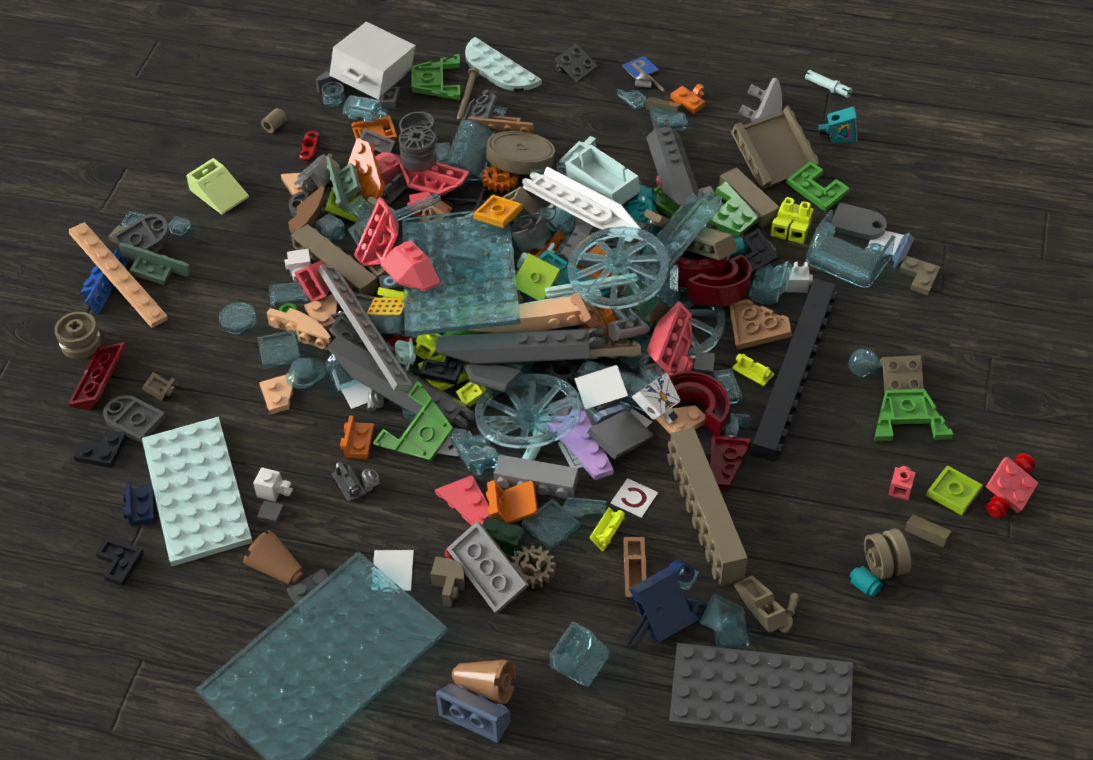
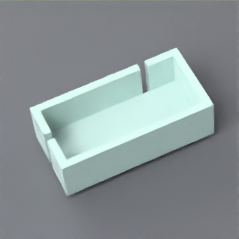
[565,145,640,205]

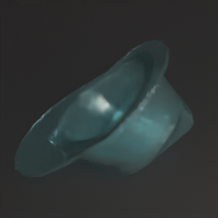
[286,358,327,389]

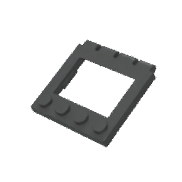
[560,219,651,274]

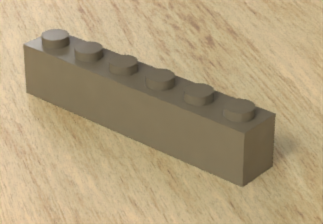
[291,224,378,296]

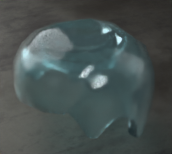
[848,348,879,377]

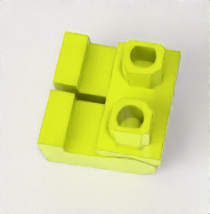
[771,197,814,244]

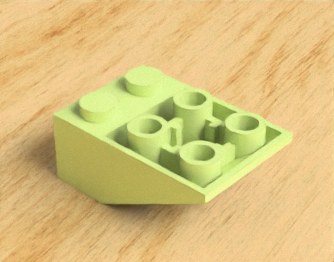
[186,158,249,215]

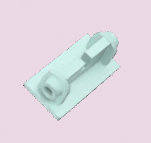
[395,338,416,370]

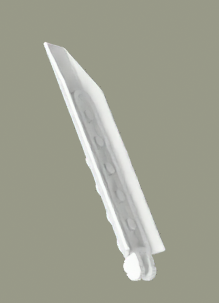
[522,167,643,242]

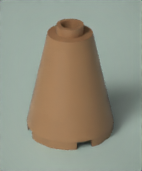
[243,530,303,585]
[452,659,516,704]

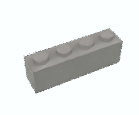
[494,455,578,499]

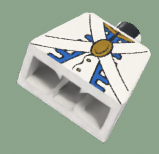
[632,373,680,423]

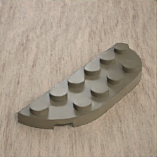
[589,336,641,359]

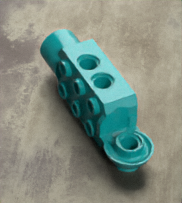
[618,185,660,269]

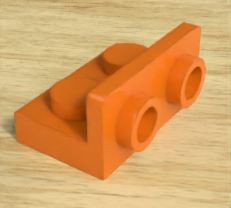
[340,416,375,459]

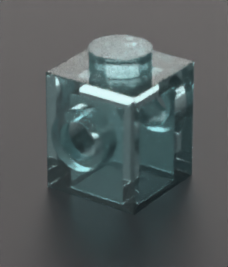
[316,213,345,244]

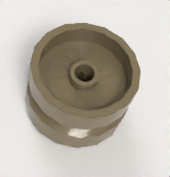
[54,311,102,359]
[864,528,911,581]

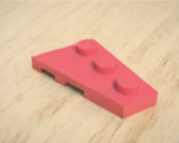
[435,475,497,529]

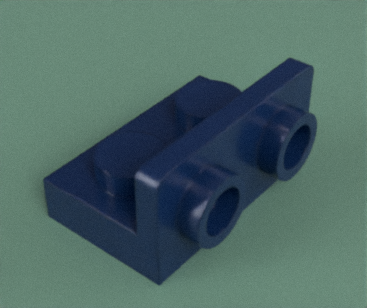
[122,482,155,526]

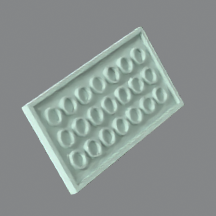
[142,417,253,566]

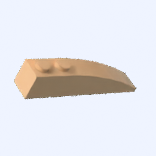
[466,297,583,333]

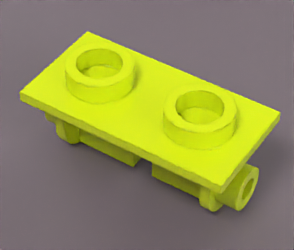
[732,354,775,386]
[589,507,625,552]

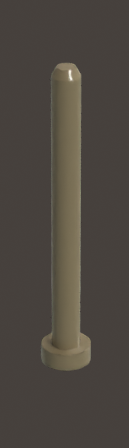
[457,67,480,122]

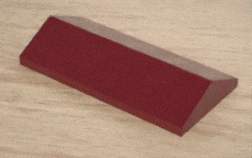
[68,342,127,410]

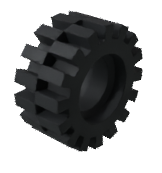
[546,360,580,391]

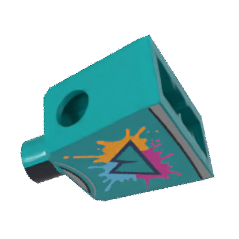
[818,107,858,143]

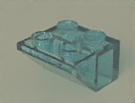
[550,621,610,687]

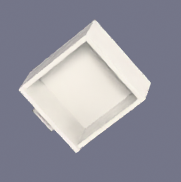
[330,22,416,100]

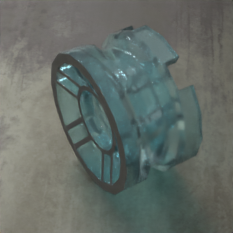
[321,82,345,106]

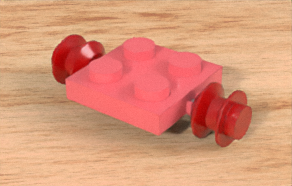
[986,453,1038,518]

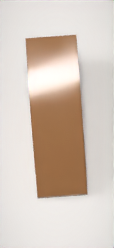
[288,186,326,233]
[623,537,646,598]

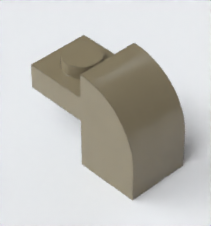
[431,556,465,607]

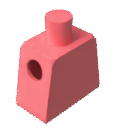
[294,261,330,303]

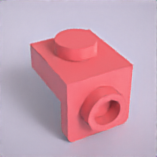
[665,355,694,375]

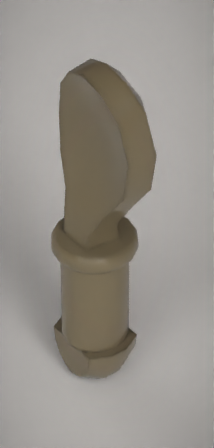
[779,593,800,634]

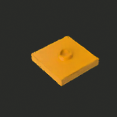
[473,195,523,228]

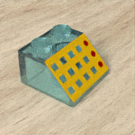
[367,298,410,335]

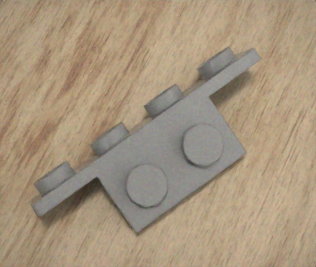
[294,153,332,188]

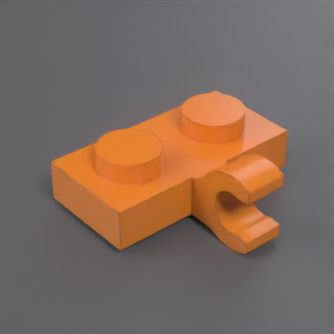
[671,84,705,114]

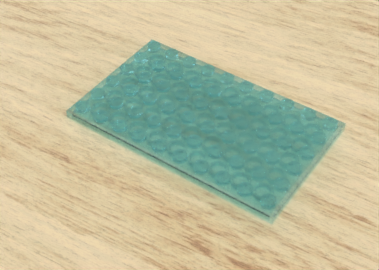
[402,210,521,337]
[195,551,447,760]

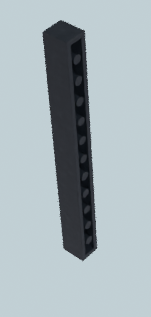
[751,279,837,462]

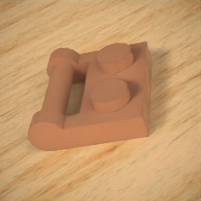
[570,293,608,333]

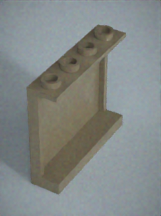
[731,106,819,190]

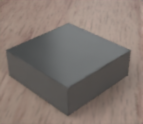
[257,501,284,525]

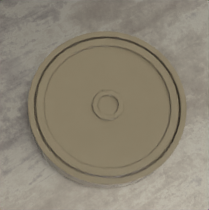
[486,131,555,174]

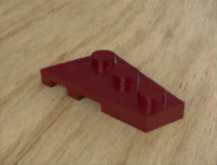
[710,436,751,490]

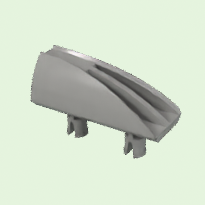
[738,78,782,122]

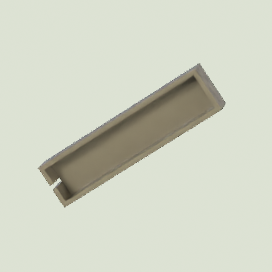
[667,428,748,587]

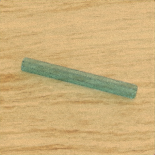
[360,193,441,234]

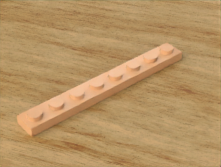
[69,222,167,328]

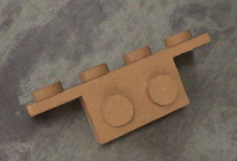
[467,115,534,134]

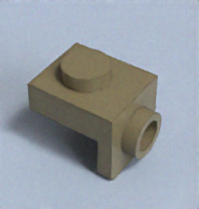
[142,372,175,401]

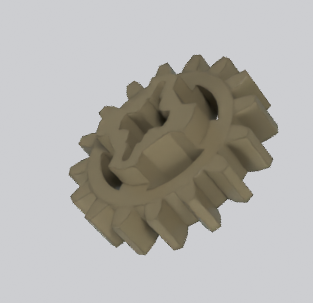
[511,545,556,589]

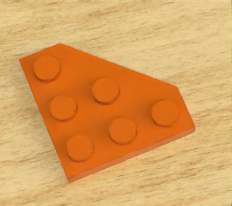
[347,138,385,200]

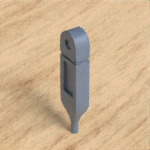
[892,233,914,269]
[593,404,635,424]

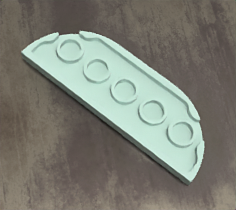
[465,37,542,91]

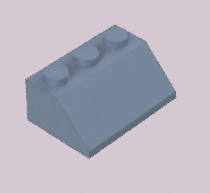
[436,683,511,743]

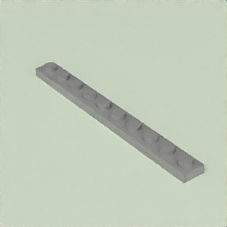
[318,265,413,391]

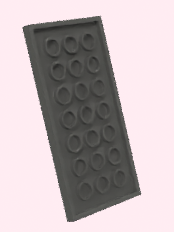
[669,643,853,746]

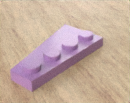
[548,410,614,480]

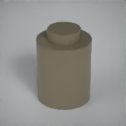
[261,108,287,133]

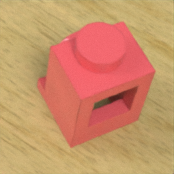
[888,466,916,500]

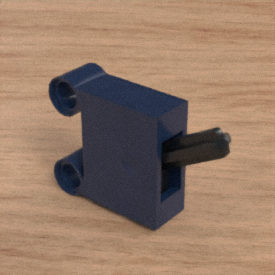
[626,560,710,649]

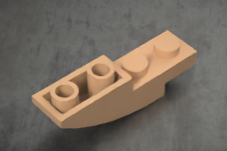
[267,308,331,350]

